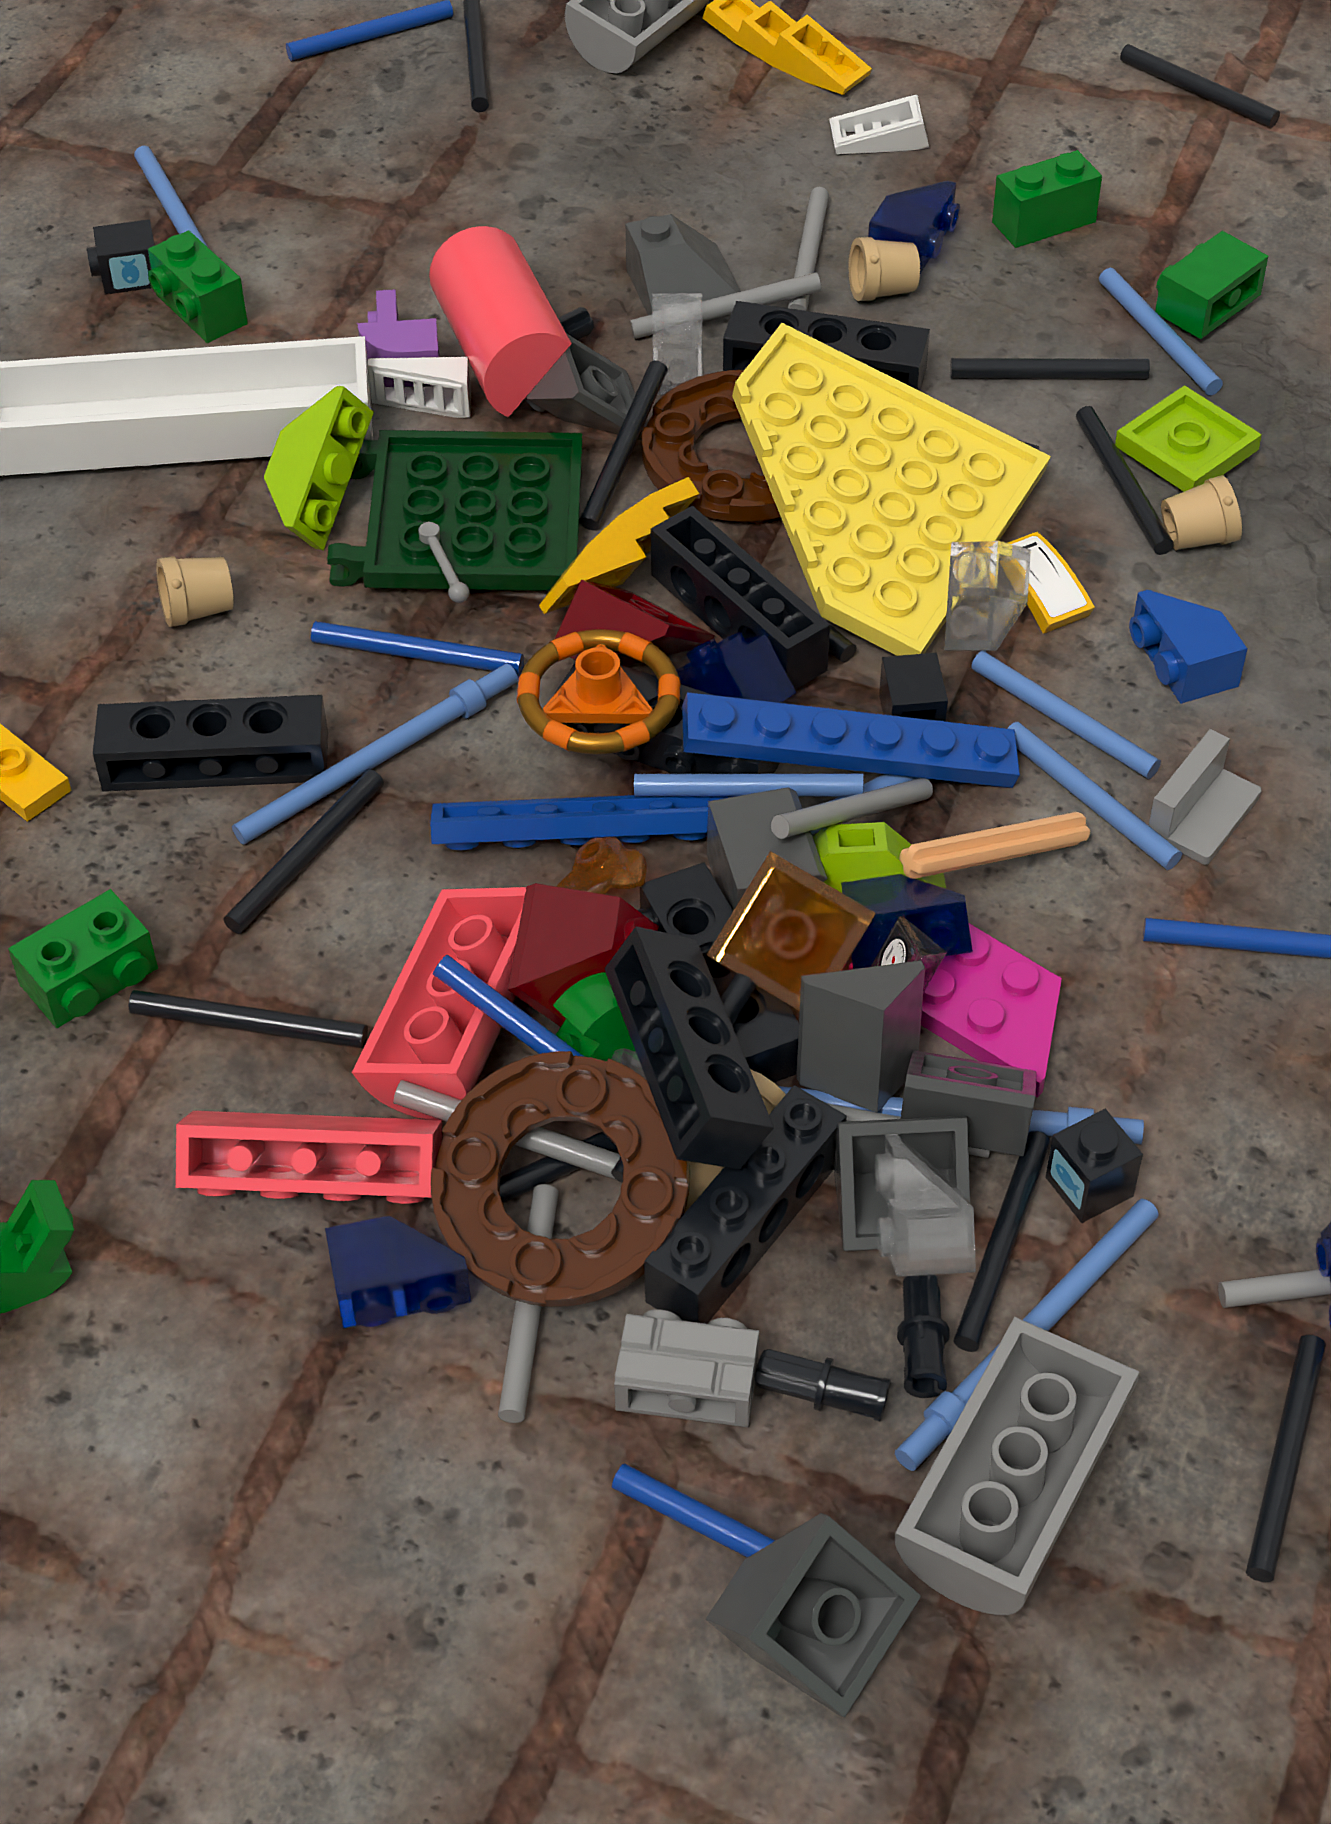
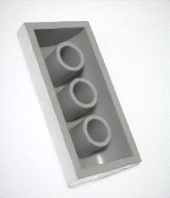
[565,0,713,73]
[895,1317,1140,1615]

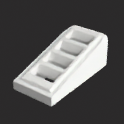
[829,95,929,154]
[367,357,471,418]

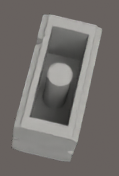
[614,1310,759,1427]

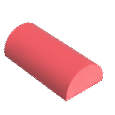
[429,226,572,418]
[352,887,526,1120]

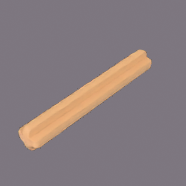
[899,812,1090,879]

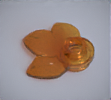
[556,837,647,894]

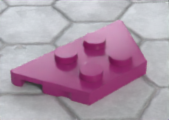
[849,920,1062,1098]

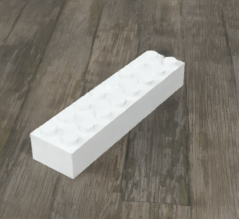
[0,336,373,476]

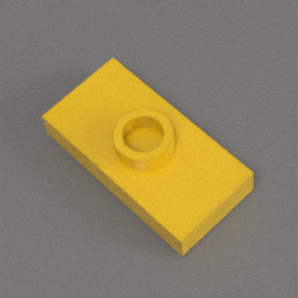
[0,724,72,822]

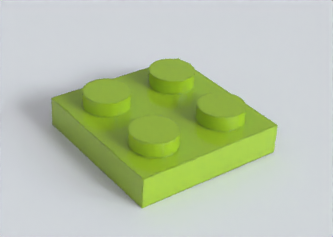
[1115,385,1262,492]

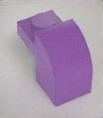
[357,289,440,387]

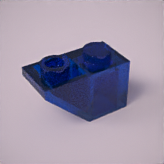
[868,181,960,274]
[676,632,796,703]
[841,874,973,969]
[325,1216,471,1328]

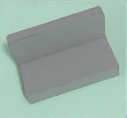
[1148,729,1261,865]

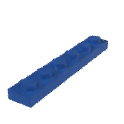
[682,692,1020,788]
[430,795,730,850]

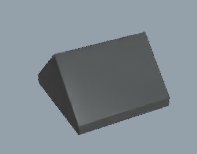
[707,787,828,940]
[796,961,925,1113]
[900,1050,1036,1156]
[834,1116,972,1251]

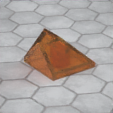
[707,851,876,1012]

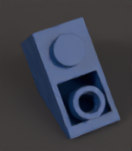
[1129,590,1248,704]

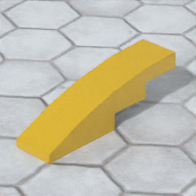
[702,0,872,95]
[539,477,699,614]

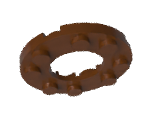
[642,370,781,524]
[431,1051,690,1307]

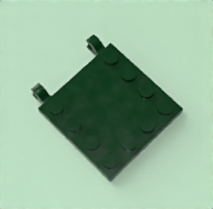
[327,430,583,591]

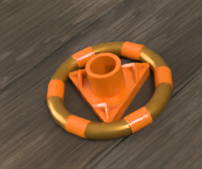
[517,629,681,754]

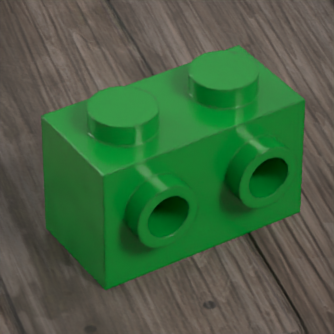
[992,150,1102,248]
[148,230,248,343]
[1155,230,1269,339]
[8,889,158,1029]

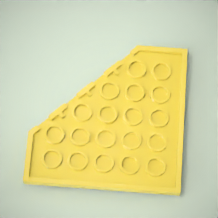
[732,323,1051,656]

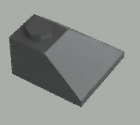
[625,214,741,315]
[525,334,647,440]
[705,1513,921,1718]

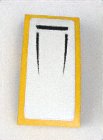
[989,532,1095,634]

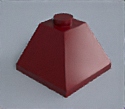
[555,579,715,666]
[507,883,659,1027]

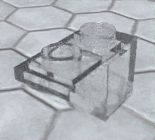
[652,293,703,395]
[944,541,1031,651]
[875,1134,976,1276]

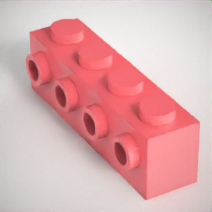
[176,1111,442,1204]

